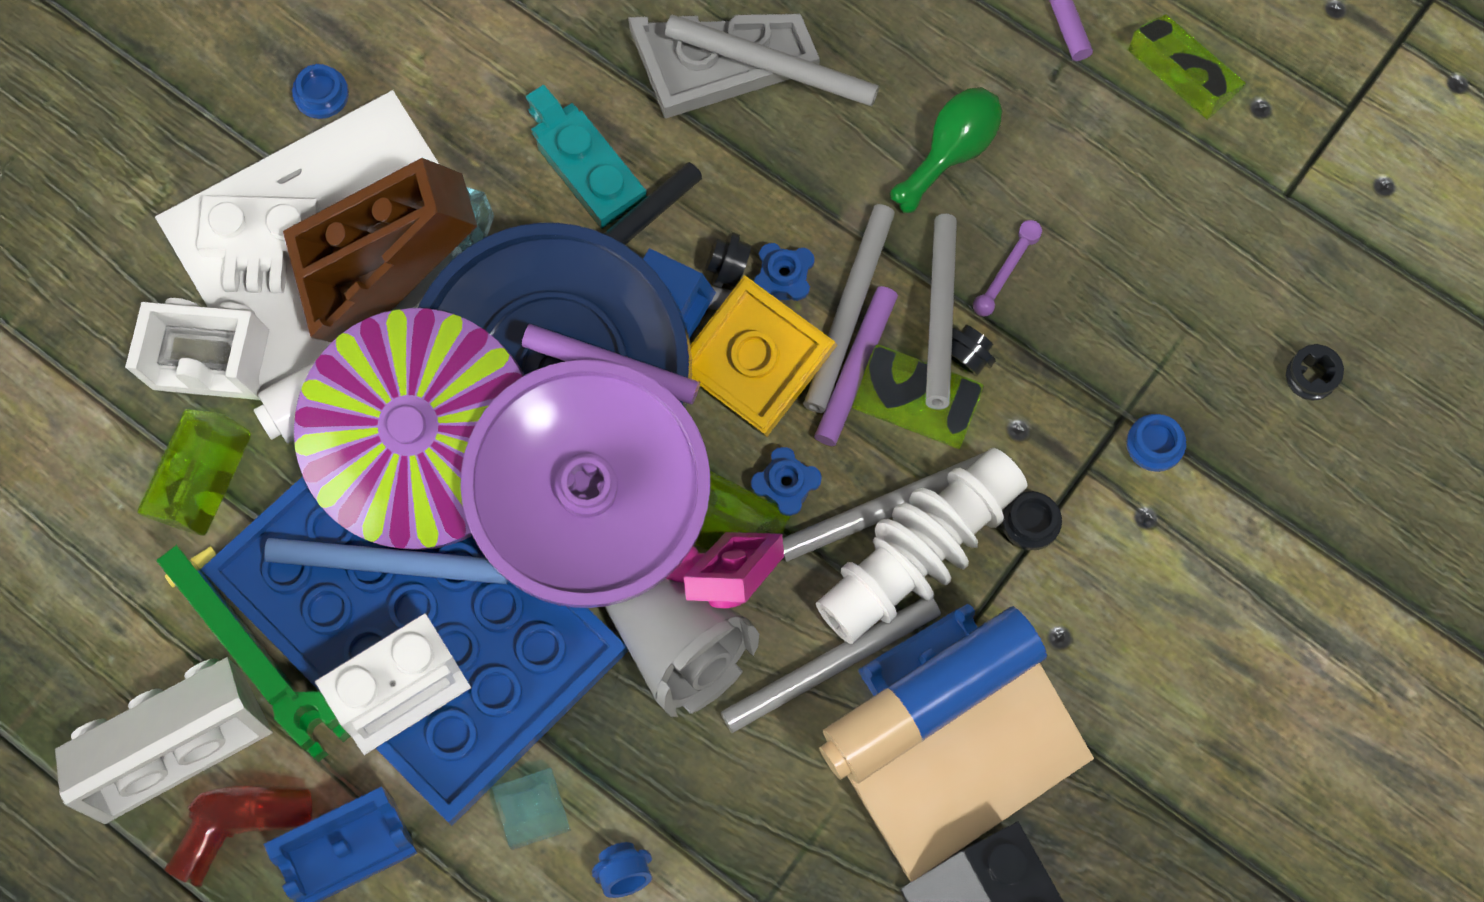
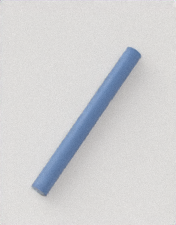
[264,538,508,584]

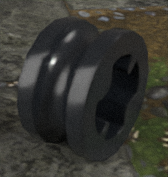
[1285,344,1344,401]

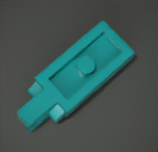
[525,84,647,228]

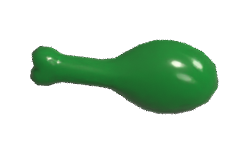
[890,87,1003,213]

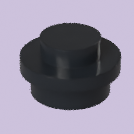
[705,231,751,288]
[951,325,996,376]
[1002,491,1062,550]

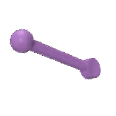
[973,220,1042,317]

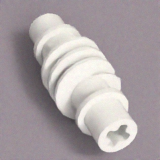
[816,448,1028,644]

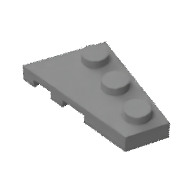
[628,14,820,119]

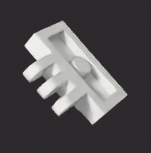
[197,195,320,293]

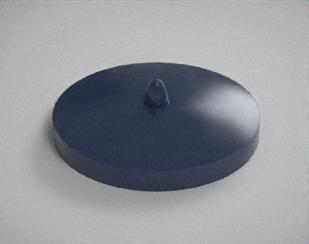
[418,223,692,409]

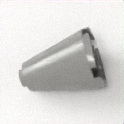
[605,579,760,717]

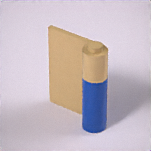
[819,606,1094,882]

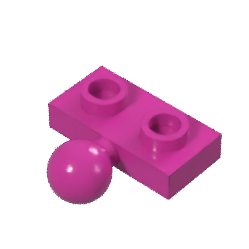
[666,532,784,608]

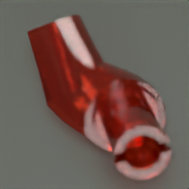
[164,785,312,887]

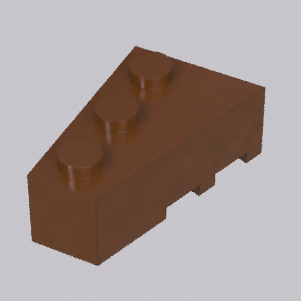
[283,158,477,343]

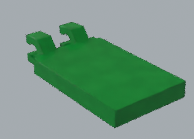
[156,545,351,763]

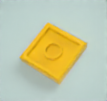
[690,275,837,437]

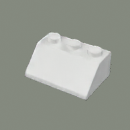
[55,657,273,824]

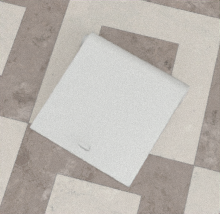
[155,90,485,444]

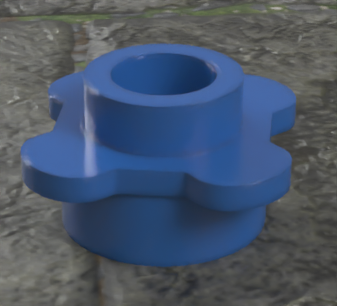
[754,243,815,301]
[751,447,822,516]

